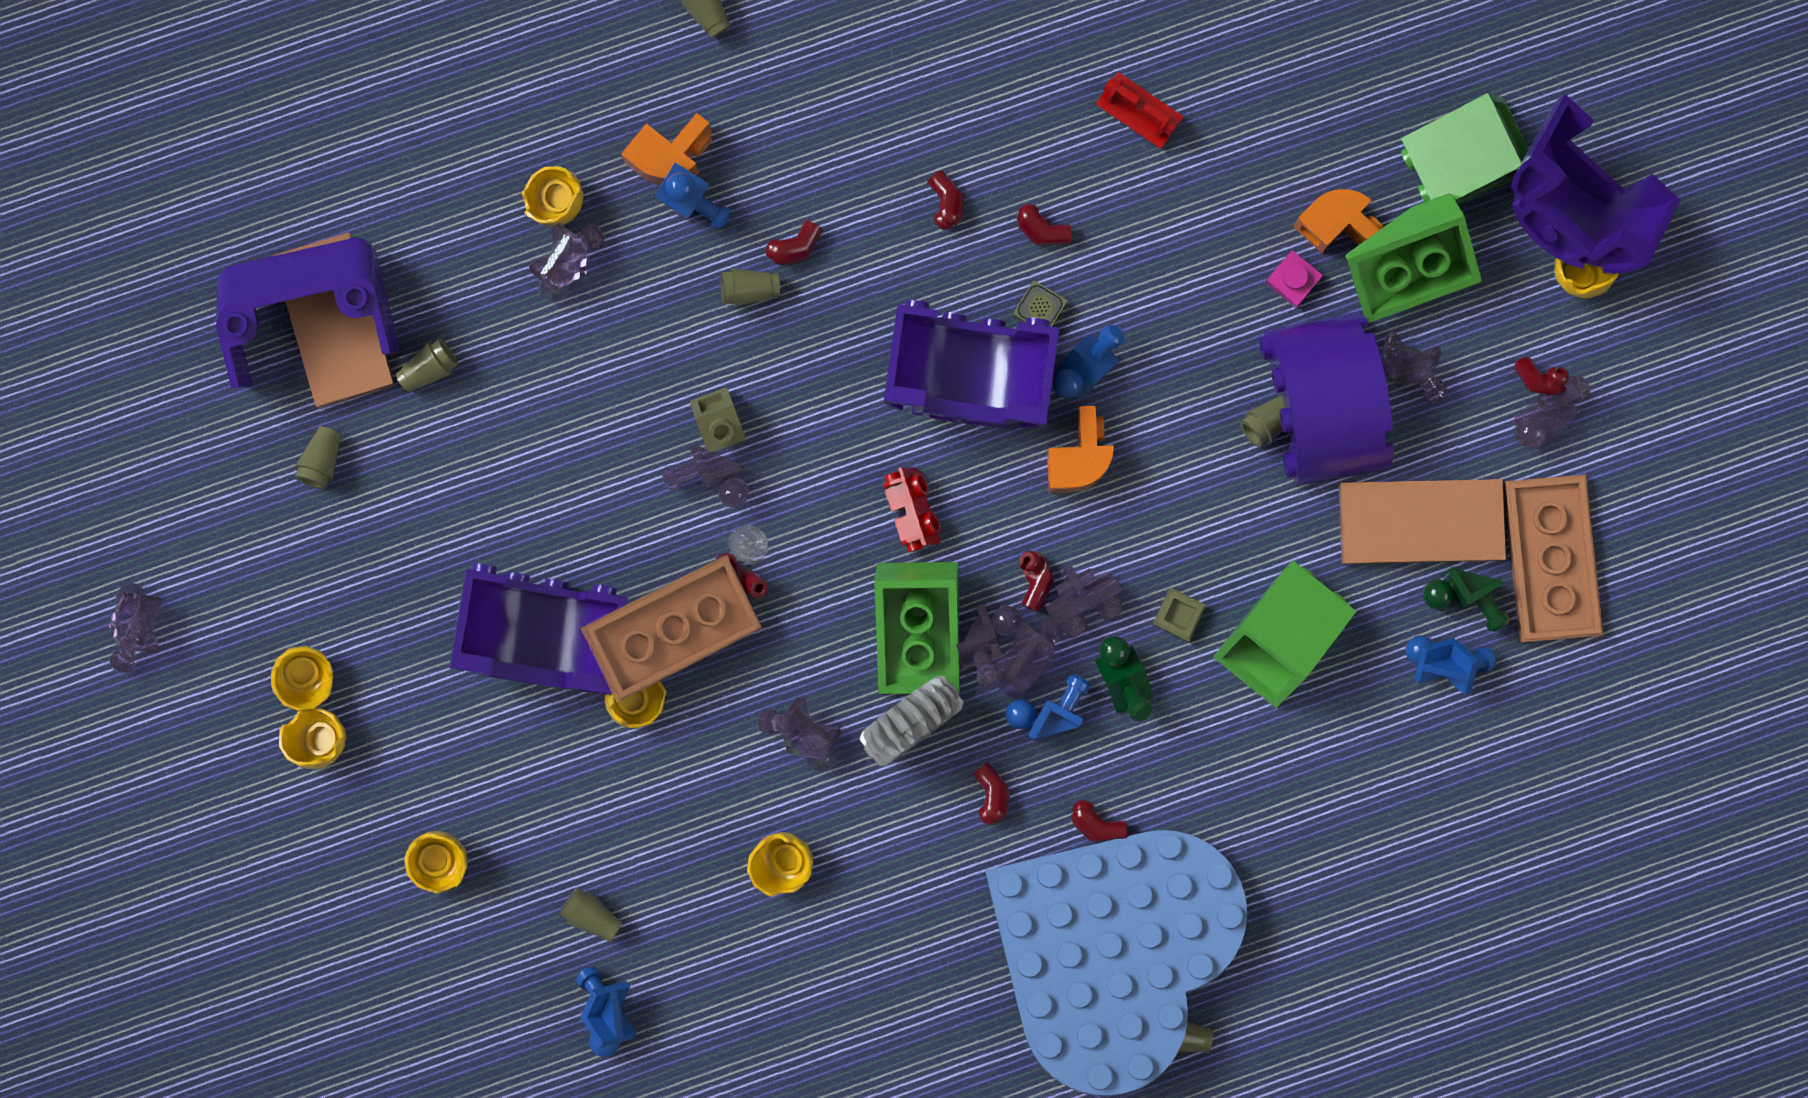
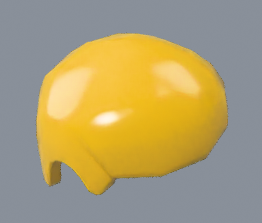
[522,166,583,227]
[1554,258,1619,299]
[271,645,333,711]
[604,681,667,729]
[279,708,347,770]
[404,831,468,894]
[747,832,814,897]

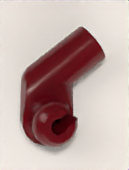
[927,170,964,231]
[1017,204,1071,245]
[766,220,823,266]
[1514,357,1570,395]
[1019,551,1054,613]
[716,553,768,598]
[972,762,1010,825]
[1071,800,1127,842]

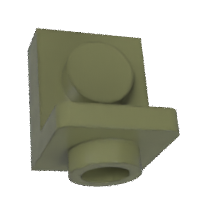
[690,387,745,453]

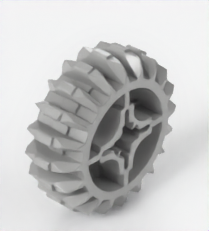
[859,676,964,766]

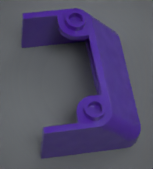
[216,238,401,389]

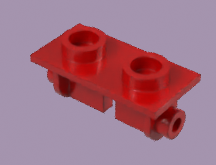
[1095,72,1184,149]
[883,467,941,553]

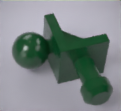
[1423,566,1510,632]
[1095,636,1154,722]

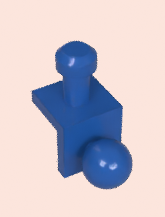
[653,162,731,229]
[1053,325,1124,401]
[1405,635,1496,695]
[1005,674,1091,741]
[576,967,637,1057]

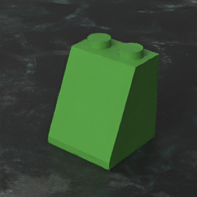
[1401,93,1529,205]
[1213,560,1357,708]

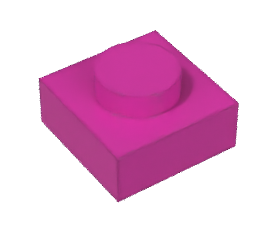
[1265,250,1323,309]

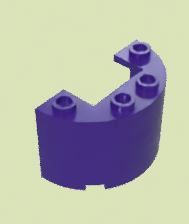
[1511,94,1681,273]
[884,300,1059,428]
[1259,312,1394,487]
[449,563,628,695]

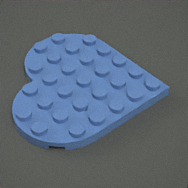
[985,830,1247,1097]

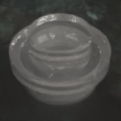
[728,525,768,564]

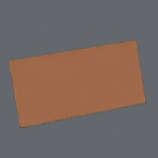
[272,232,395,409]
[1503,475,1603,643]
[1339,479,1506,564]
[580,555,762,702]

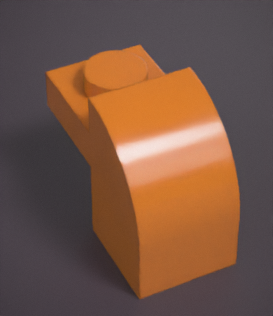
[621,113,712,186]
[1293,189,1384,254]
[1047,406,1114,493]

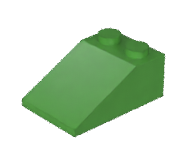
[1345,193,1482,323]
[874,562,960,694]

